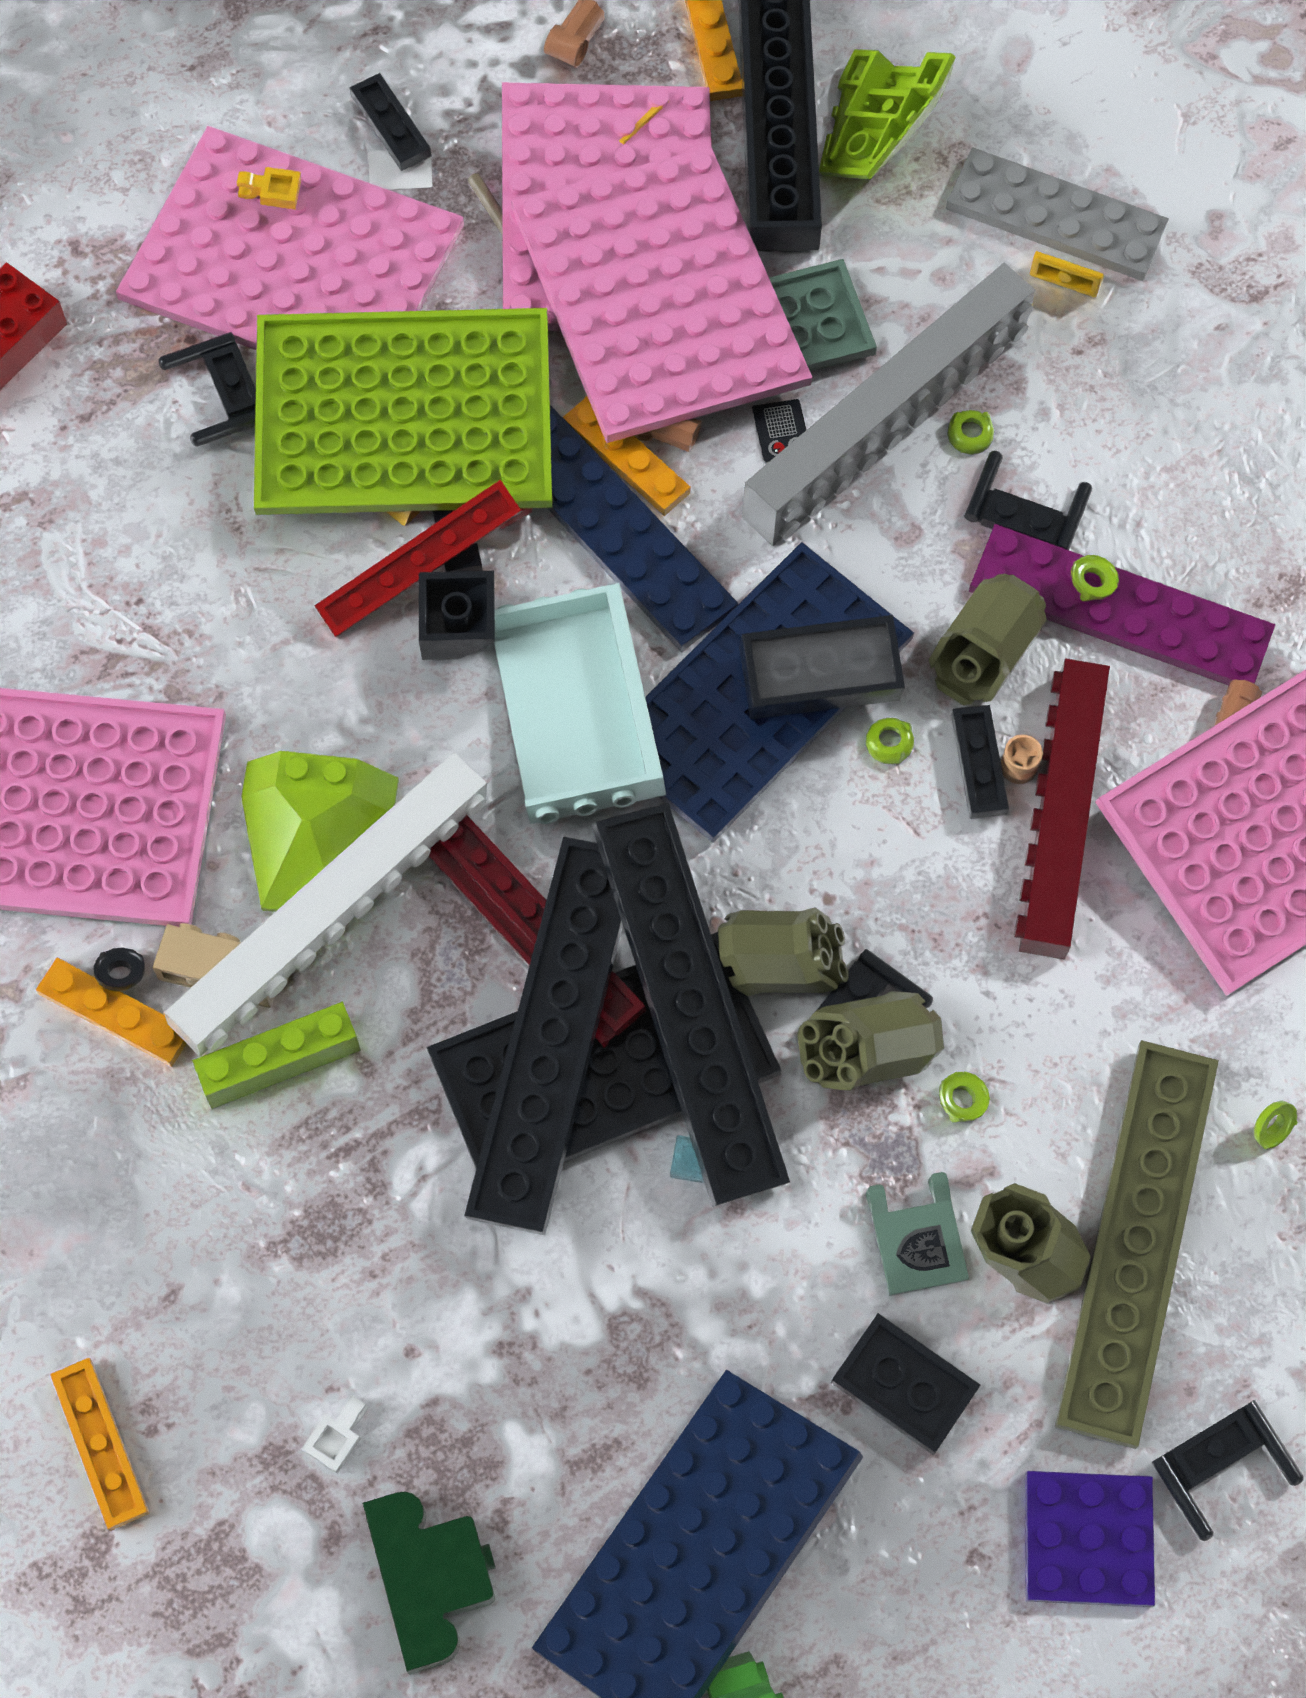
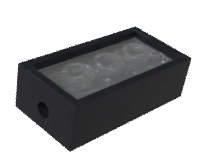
[739,615,905,720]

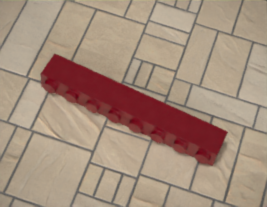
[1014,658,1110,960]

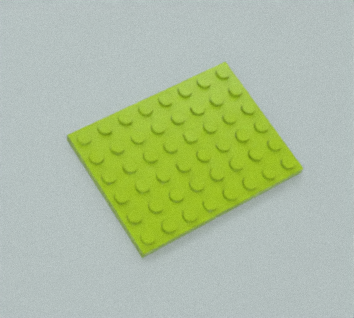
[254,308,552,515]

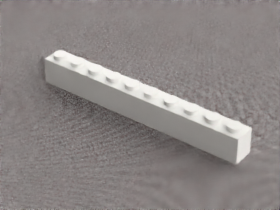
[164,752,487,1057]

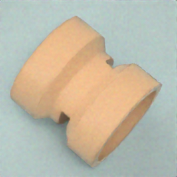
[1001,734,1043,784]

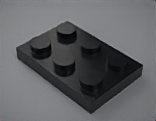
[831,1313,981,1455]

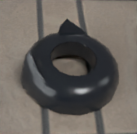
[94,947,145,992]

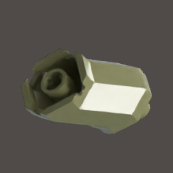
[928,574,1047,705]
[718,907,849,996]
[797,991,944,1091]
[971,1183,1091,1304]

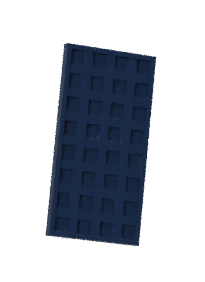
[645,542,914,843]
[532,1369,863,1698]

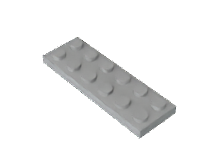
[946,147,1169,281]

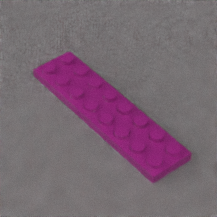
[968,524,1276,686]

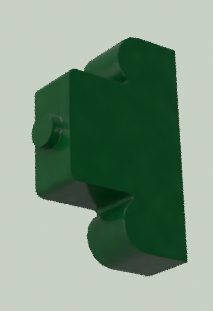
[362,1491,496,1675]

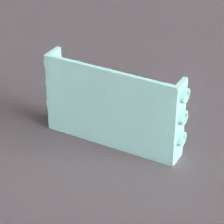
[494,583,666,824]

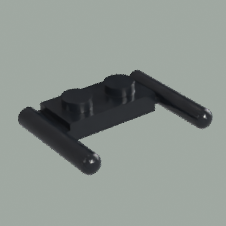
[158,332,256,447]
[964,450,1092,550]
[797,949,933,1086]
[1151,1400,1304,1541]

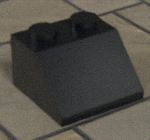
[419,570,495,660]

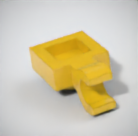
[237,167,301,210]

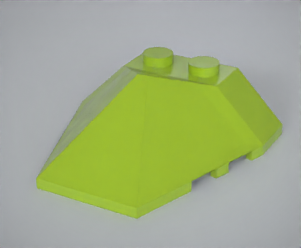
[819,49,956,180]
[241,751,399,912]

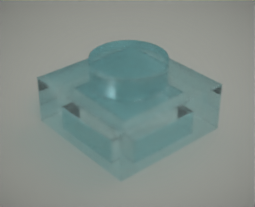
[670,1135,704,1183]

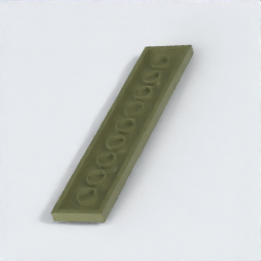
[1055,1040,1219,1449]

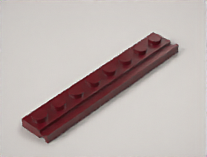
[428,815,647,1048]

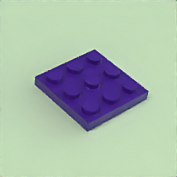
[1025,1471,1155,1607]

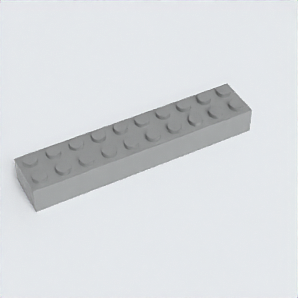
[742,262,1036,546]

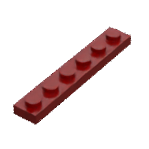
[314,479,522,637]

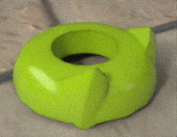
[947,410,994,455]
[1071,555,1119,601]
[865,718,914,764]
[939,1072,990,1123]
[1254,1101,1298,1150]

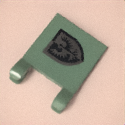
[866,1172,969,1296]

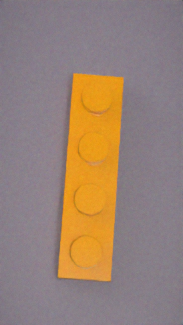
[685,0,742,101]
[563,396,691,516]
[36,957,187,1067]
[50,1358,150,1531]

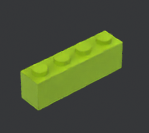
[192,1001,361,1109]

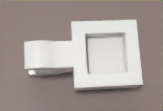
[301,1395,369,1474]

